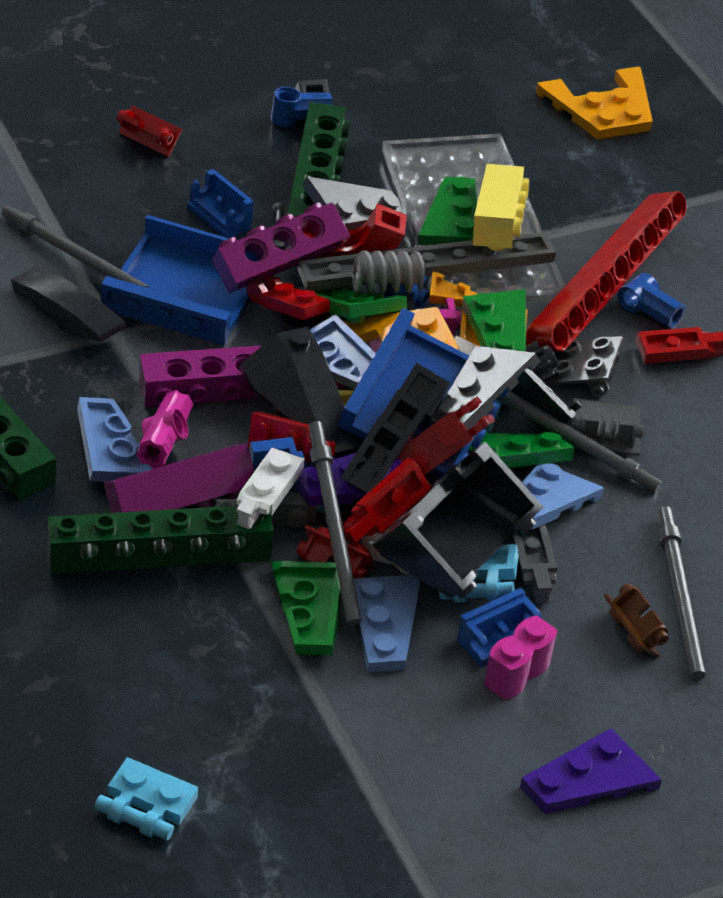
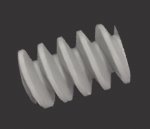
[352,250,425,293]

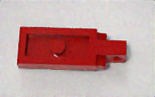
[636,327,723,364]
[248,412,336,462]
[343,458,431,543]

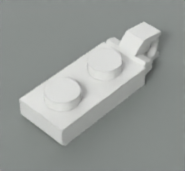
[236,448,304,529]

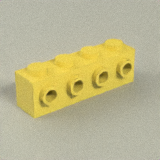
[473,164,529,250]

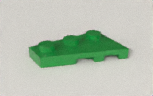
[417,176,478,245]
[303,288,407,323]
[462,289,526,351]
[468,432,574,468]
[271,561,342,655]

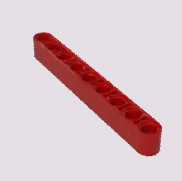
[525,191,687,352]

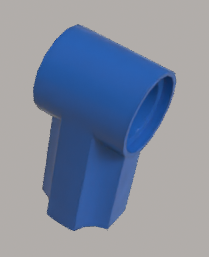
[271,87,332,127]
[617,273,686,329]

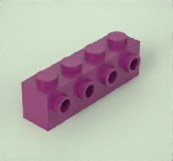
[103,444,255,513]

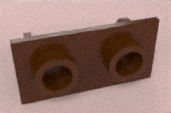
[603,583,669,658]

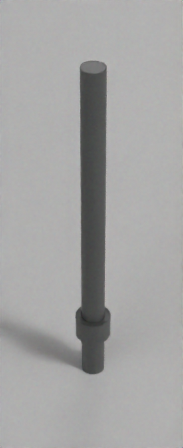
[2,205,149,288]
[497,391,662,493]
[308,421,362,625]
[658,506,706,680]

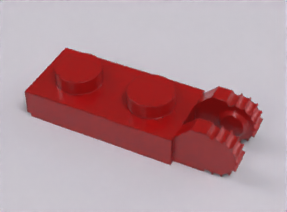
[246,276,330,320]
[399,396,495,475]

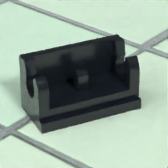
[511,369,582,433]

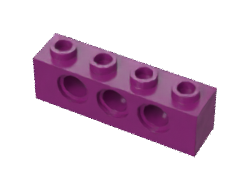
[212,202,350,294]
[139,345,262,407]

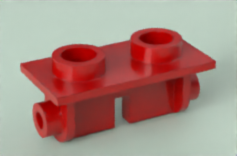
[116,105,183,157]
[296,525,374,579]

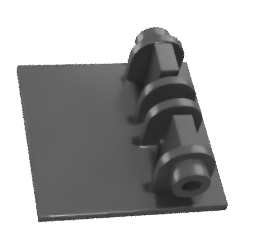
[545,336,623,397]
[571,398,644,456]

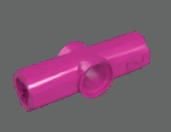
[136,390,194,469]

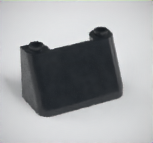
[372,442,543,599]

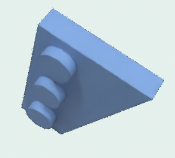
[310,314,376,390]
[77,397,153,482]
[522,463,604,530]
[354,575,421,673]

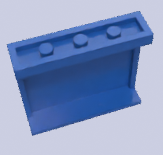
[101,215,263,346]
[338,308,509,479]

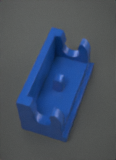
[187,169,253,238]
[457,588,542,667]

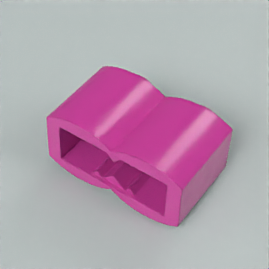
[484,616,558,700]

